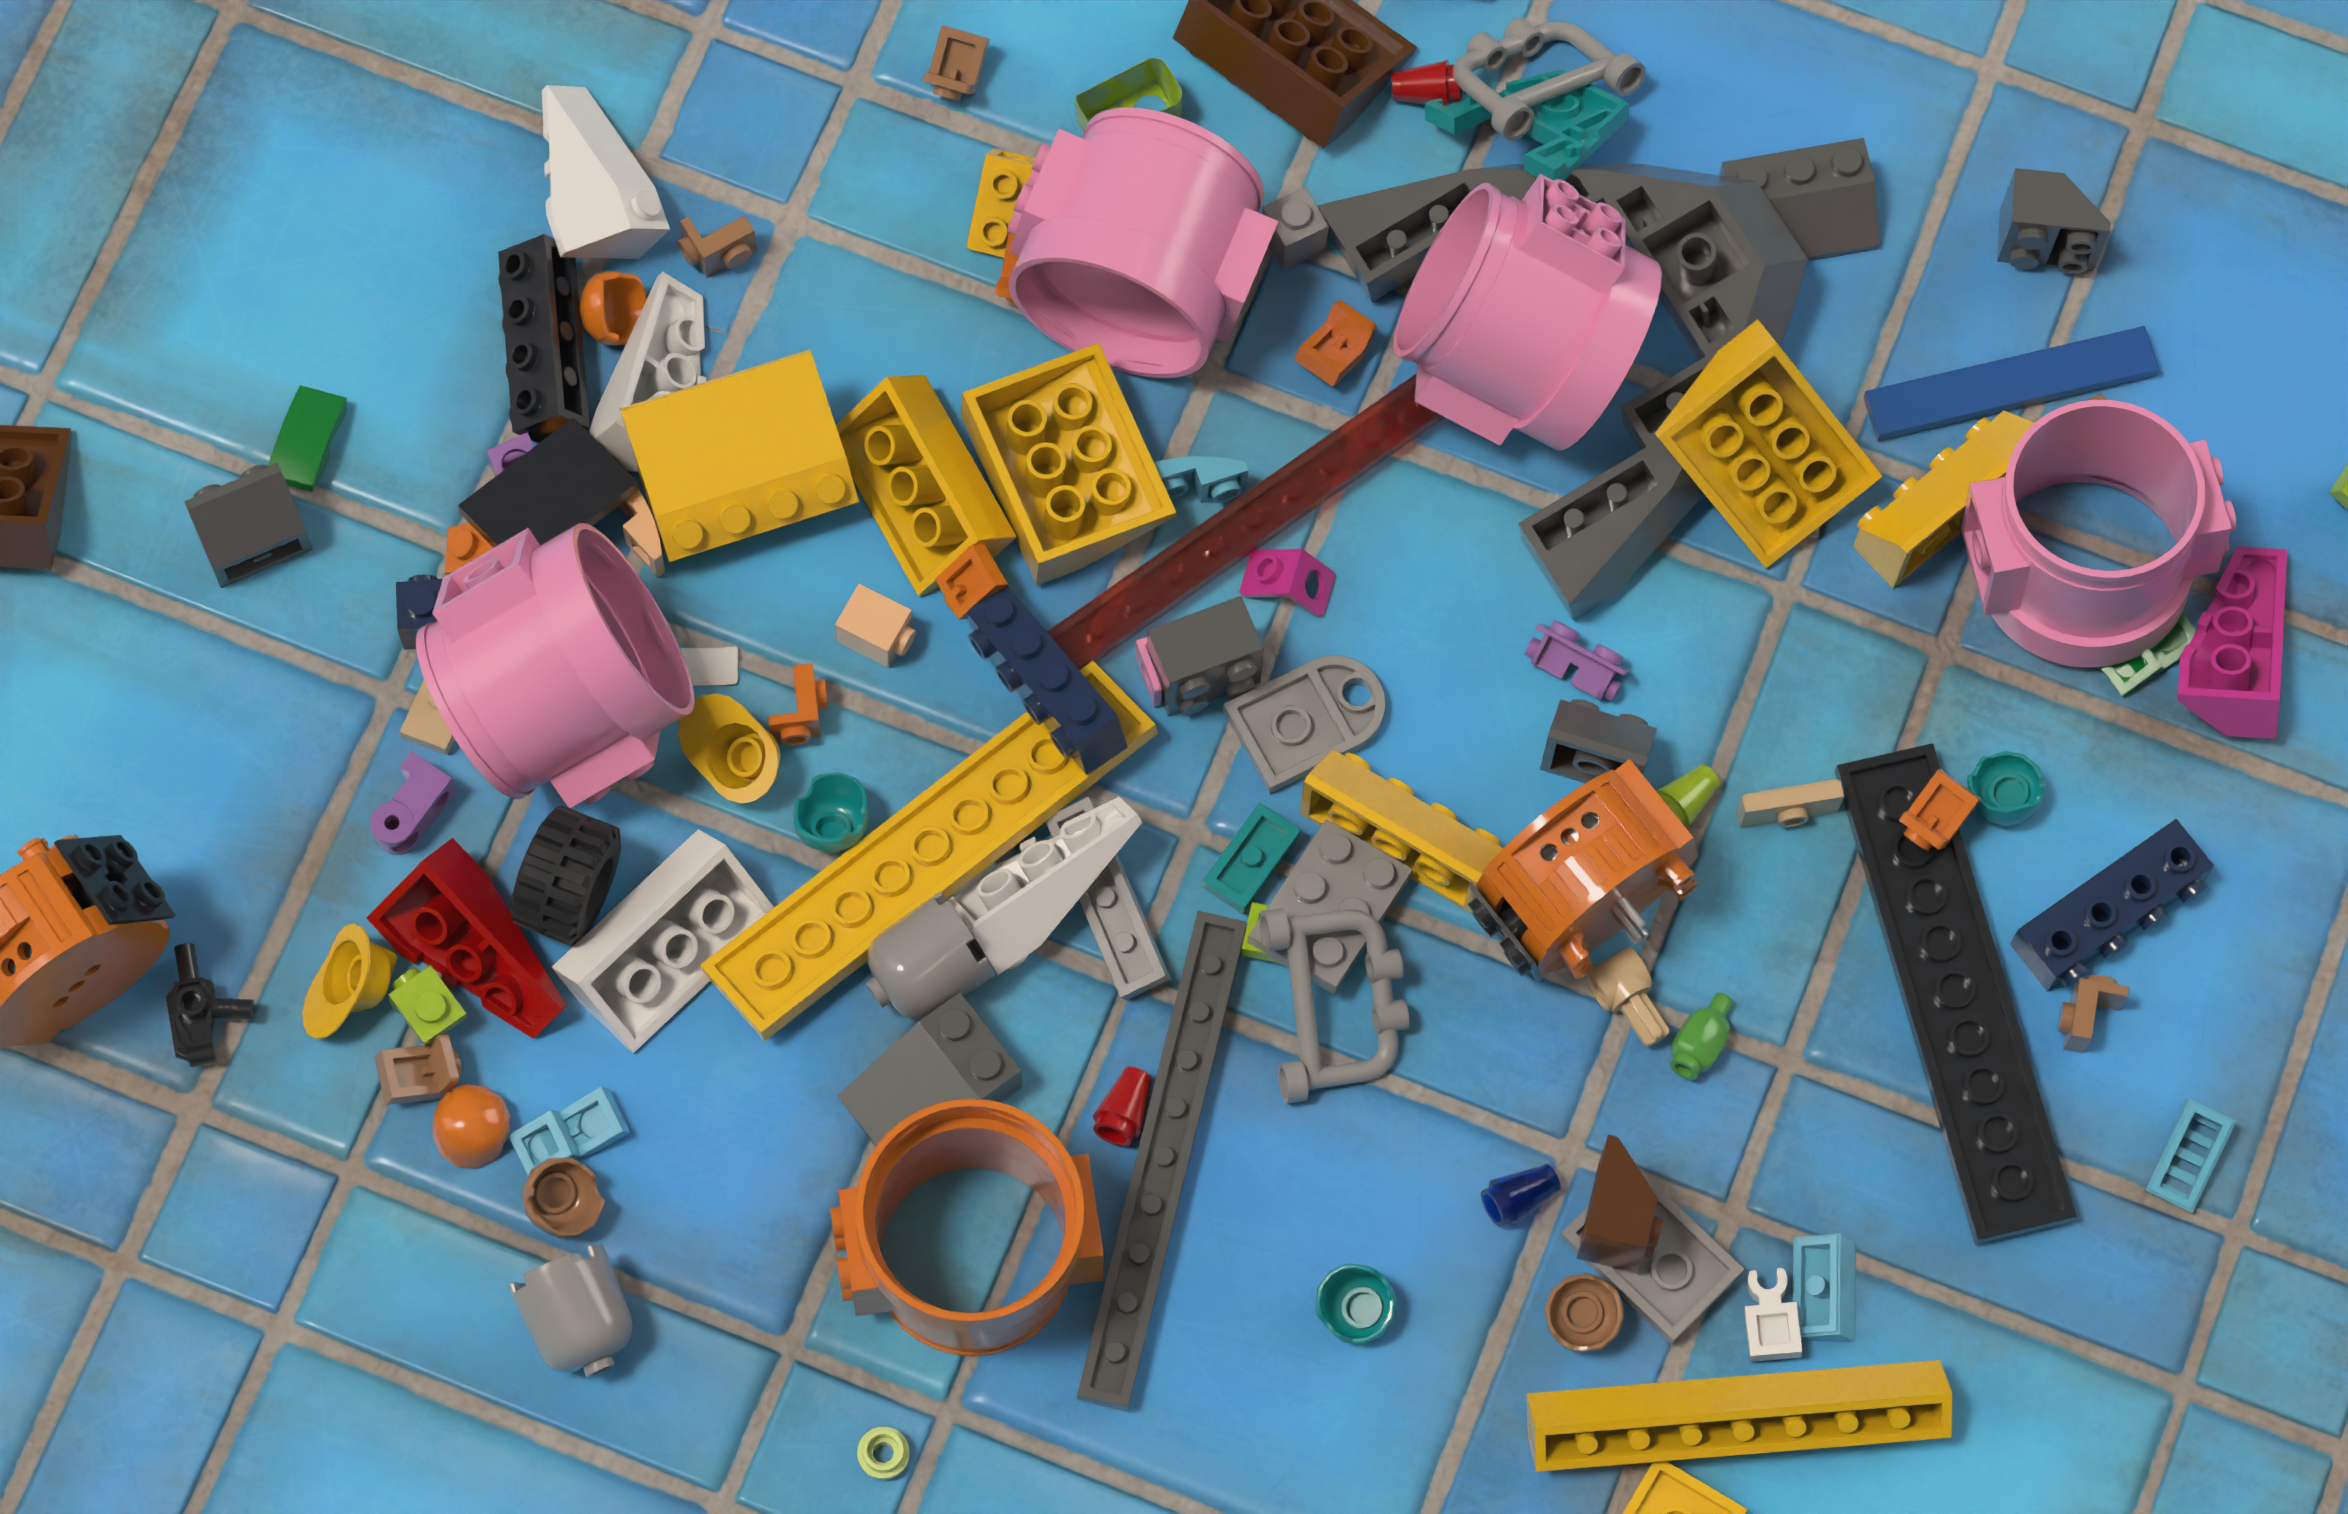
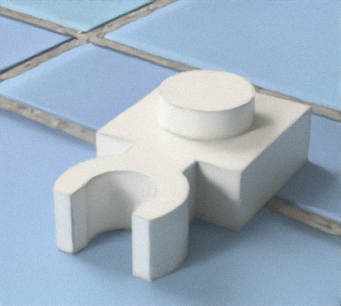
[1744,1268,1802,1362]

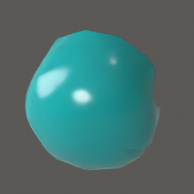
[1967,751,2046,826]
[793,772,869,854]
[1316,1263,1397,1344]

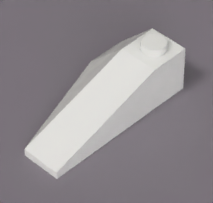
[946,797,1142,975]

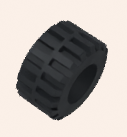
[511,805,621,946]

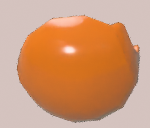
[579,271,648,345]
[432,1084,511,1168]

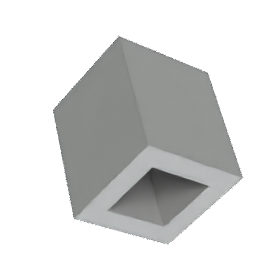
[1262,187,1329,270]

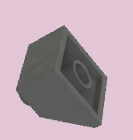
[1540,699,1657,783]

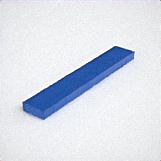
[1863,326,2160,441]

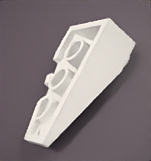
[542,85,670,259]
[589,272,706,472]

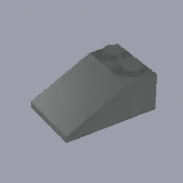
[838,992,1022,1147]

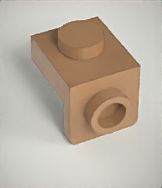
[923,25,990,101]
[677,215,757,278]
[2057,975,2129,1053]
[374,1034,461,1105]

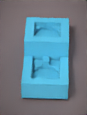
[508,1087,630,1175]

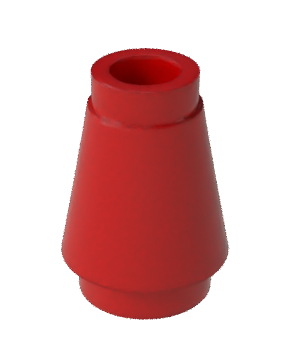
[1392,60,1463,106]
[1093,1066,1152,1146]

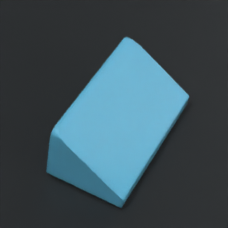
[1793,1233,1856,1342]

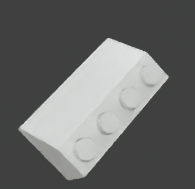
[551,829,774,1053]

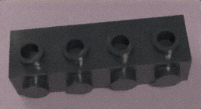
[498,234,590,443]

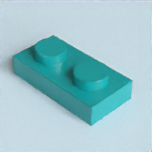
[1202,802,1301,914]

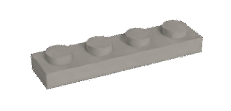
[1046,796,1171,1001]

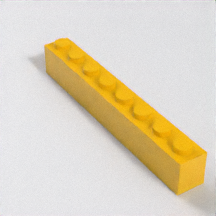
[1527,1360,1952,1472]

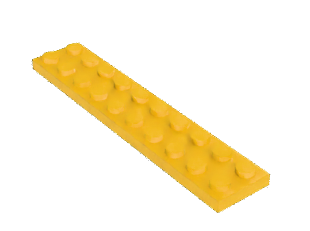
[700,660,1158,1041]

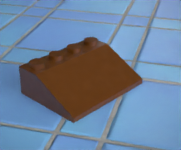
[1172,0,1417,149]
[0,425,72,569]

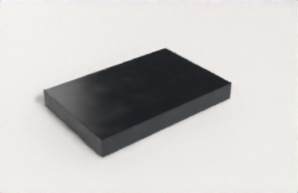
[458,418,639,548]

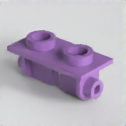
[1524,620,1631,701]

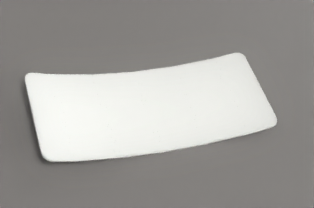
[680,647,738,686]

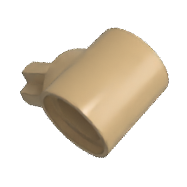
[1585,947,1669,1047]

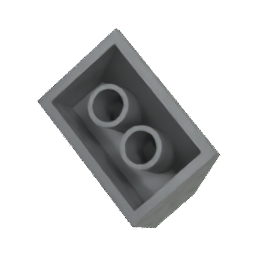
[1719,138,1880,261]

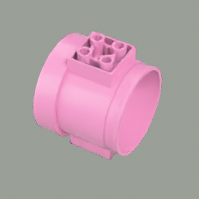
[1007,108,1278,378]
[1393,174,1662,451]
[1961,400,2236,667]
[416,523,695,808]

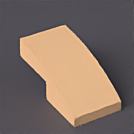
[618,491,665,578]

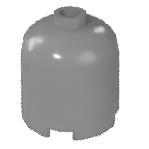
[866,891,996,1019]
[508,1244,633,1377]

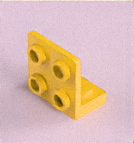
[967,148,1036,258]

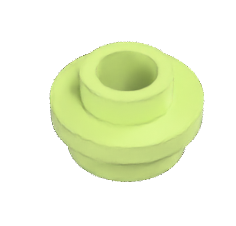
[857,1427,910,1480]

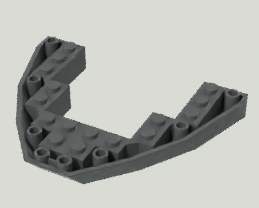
[1317,164,1808,620]

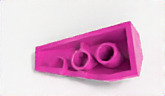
[2177,547,2287,739]

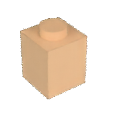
[835,584,916,668]

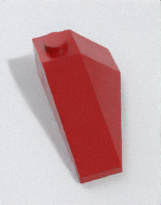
[366,838,567,1039]

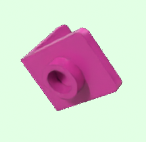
[1239,549,1335,616]

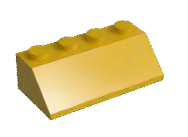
[836,375,1017,596]
[1853,411,2035,588]
[1300,749,1503,914]

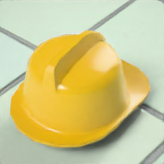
[678,693,781,804]
[302,923,397,1039]

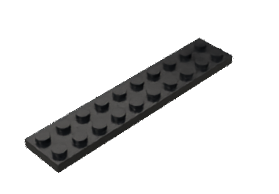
[1834,743,2077,1245]

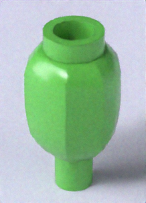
[1670,993,1733,1080]

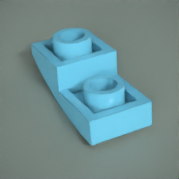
[1154,456,1249,503]

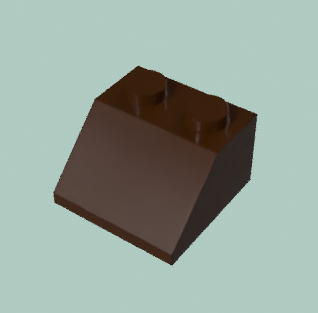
[1576,1135,1664,1273]

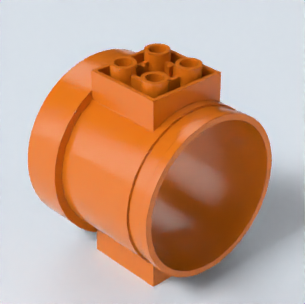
[830,1099,1104,1357]

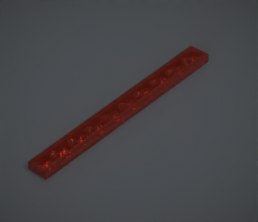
[1047,373,1445,670]

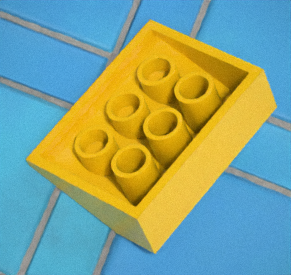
[1655,319,1883,569]
[961,343,1176,586]
[620,349,859,562]

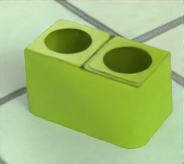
[1073,58,1182,131]

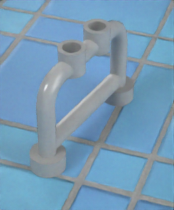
[1453,17,1646,141]
[1260,908,1409,1104]

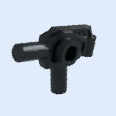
[166,943,254,1067]

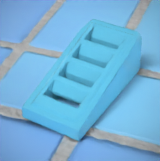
[2144,1098,2236,1213]

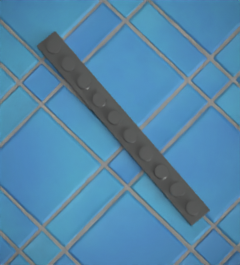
[1077,911,1247,1411]

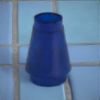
[1481,1164,1561,1227]

